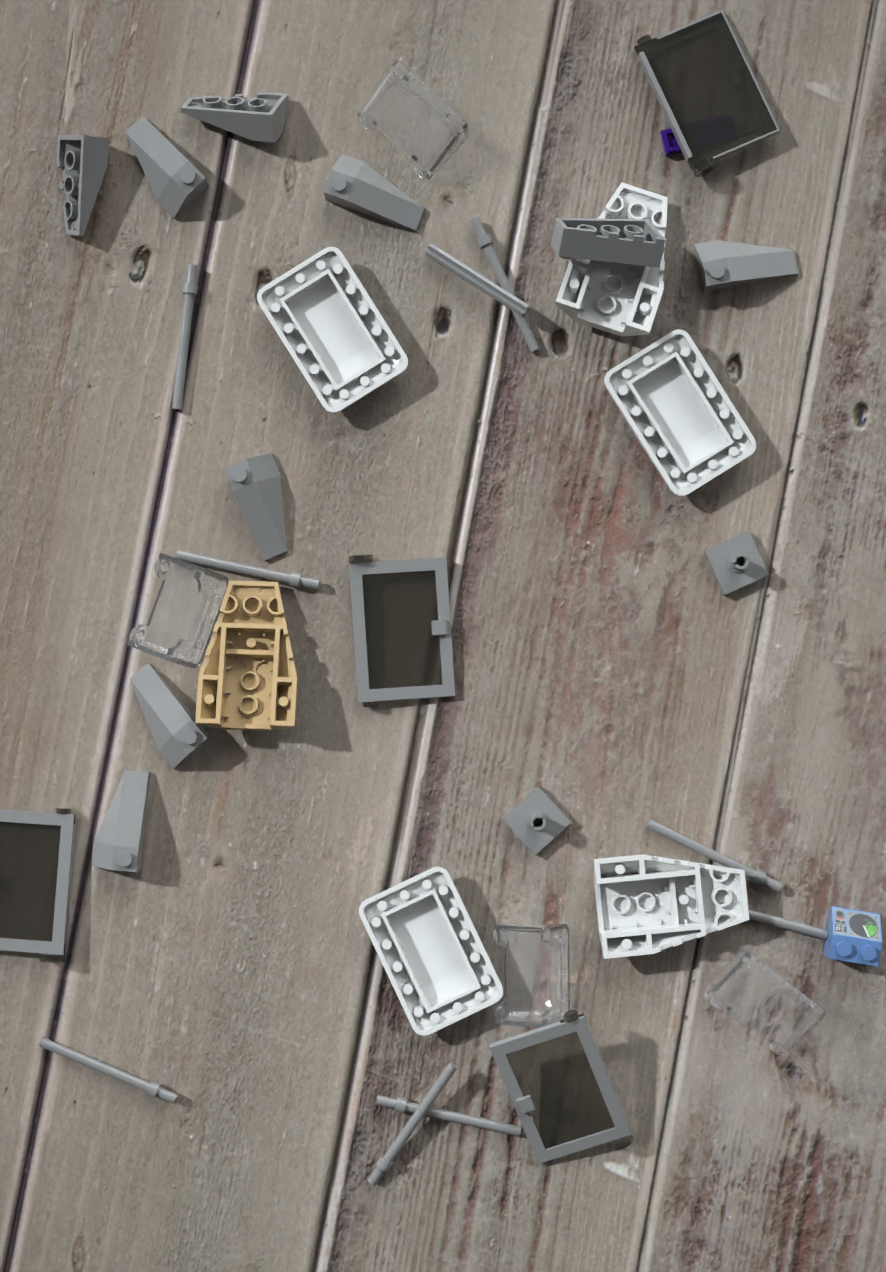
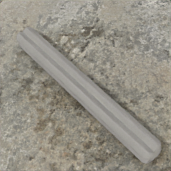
[425,243,530,317]

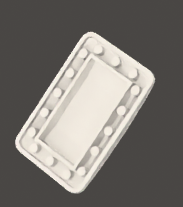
[257,247,408,413]
[604,329,756,496]
[359,866,503,1036]

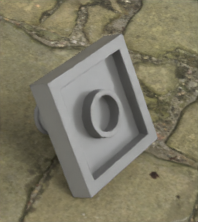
[704,531,769,595]
[502,786,571,855]

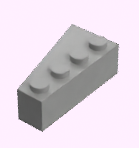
[551,218,665,268]

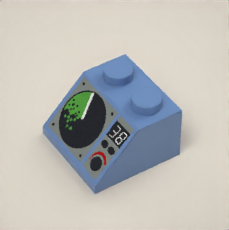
[823,906,882,967]

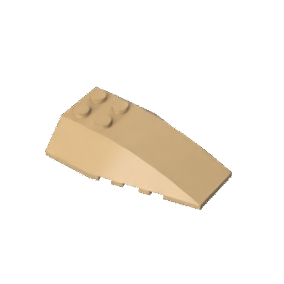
[195,580,298,731]

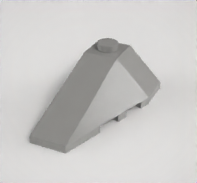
[181,92,289,144]
[125,116,209,219]
[57,135,110,236]
[324,154,424,232]
[694,240,798,293]
[224,453,287,561]
[130,663,211,769]
[92,770,150,872]

